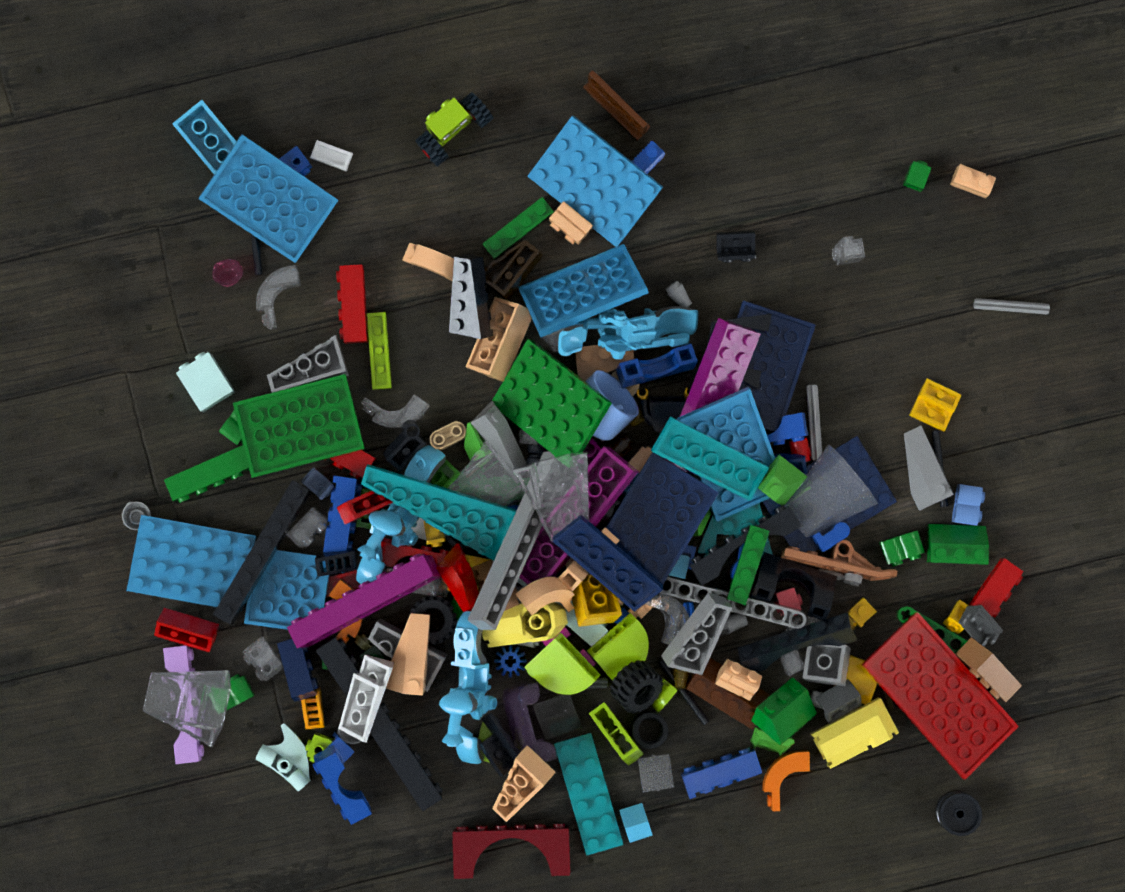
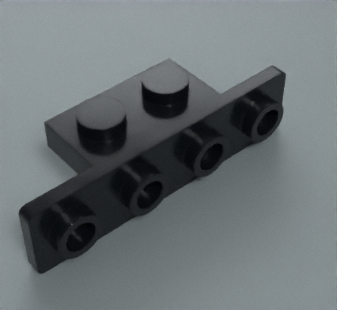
[479,713,521,777]

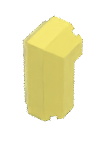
[482,602,568,648]
[811,697,899,769]

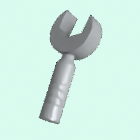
[819,568,863,586]

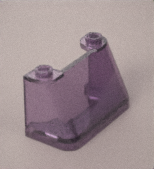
[502,680,557,761]

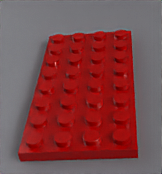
[861,612,1019,780]

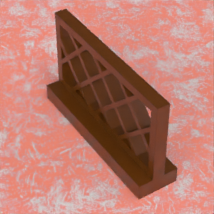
[583,70,651,141]

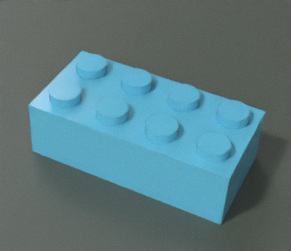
[172,100,237,174]

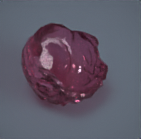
[212,258,243,287]

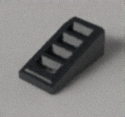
[315,550,358,576]

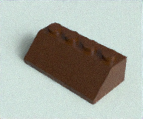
[685,658,771,730]

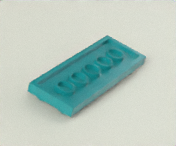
[651,416,769,501]
[554,733,623,856]

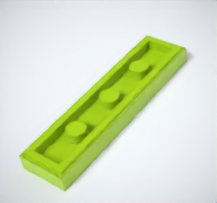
[367,312,392,390]

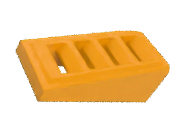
[301,687,325,730]

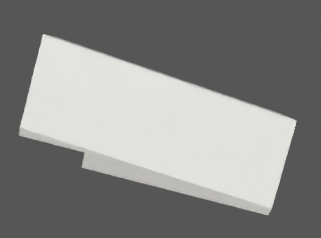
[338,655,394,742]

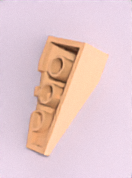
[386,613,430,695]

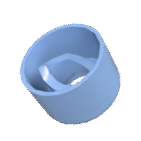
[585,370,639,441]

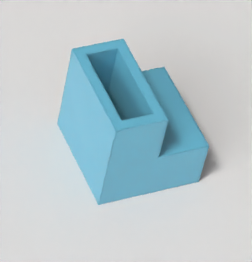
[619,803,652,843]

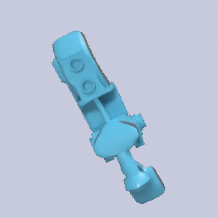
[558,306,698,359]
[356,445,446,584]
[439,611,497,764]

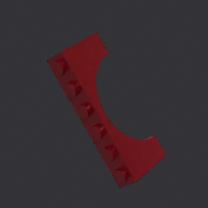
[453,823,570,879]

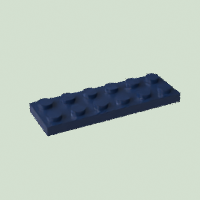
[552,515,663,612]

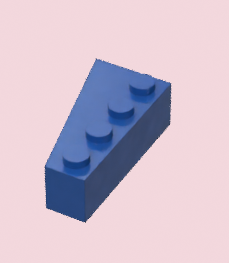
[323,476,363,553]
[681,747,762,799]

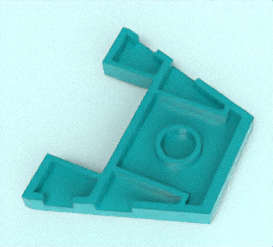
[698,503,773,558]

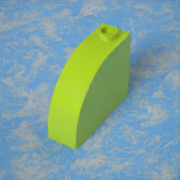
[587,613,649,681]
[524,633,600,695]
[589,702,644,766]

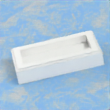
[310,140,353,172]

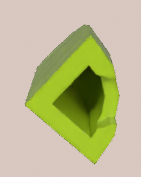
[652,677,678,713]

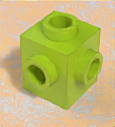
[305,732,334,763]

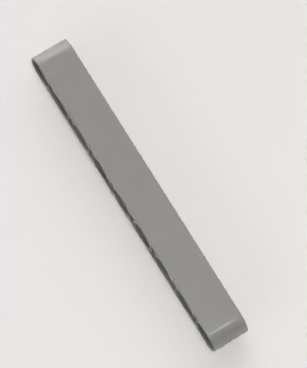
[660,576,807,628]

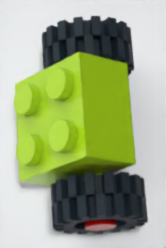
[415,92,494,167]

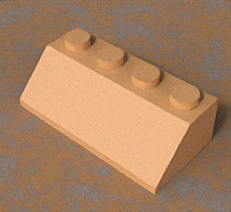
[466,297,532,382]

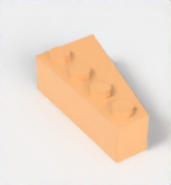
[492,745,555,822]

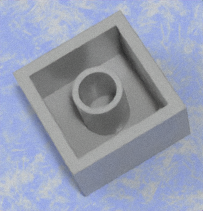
[803,645,851,686]

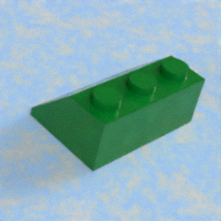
[927,524,989,565]
[751,677,817,746]

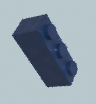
[277,639,319,702]

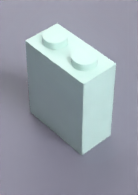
[176,352,235,413]

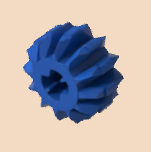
[494,644,527,678]

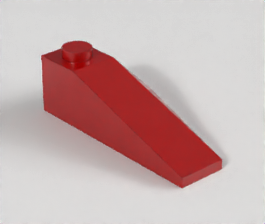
[436,543,479,612]

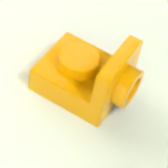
[423,521,446,548]
[847,597,877,627]
[943,600,968,634]

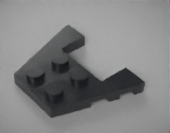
[707,314,772,389]

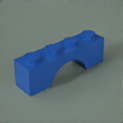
[616,344,698,389]
[767,413,808,446]
[312,745,372,825]

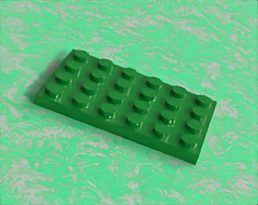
[492,339,612,468]
[233,374,365,478]

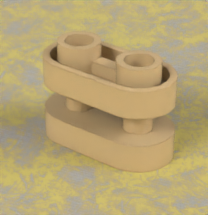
[430,421,466,450]

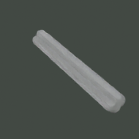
[973,298,1050,314]
[806,385,822,460]

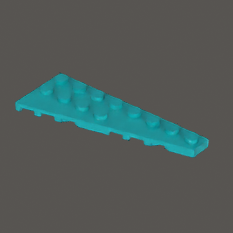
[361,464,516,561]

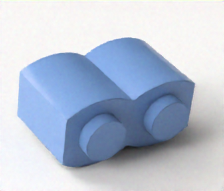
[952,484,985,526]

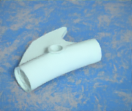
[255,724,311,792]

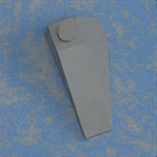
[471,401,530,482]
[904,426,954,511]

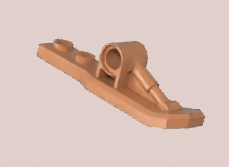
[781,540,898,581]

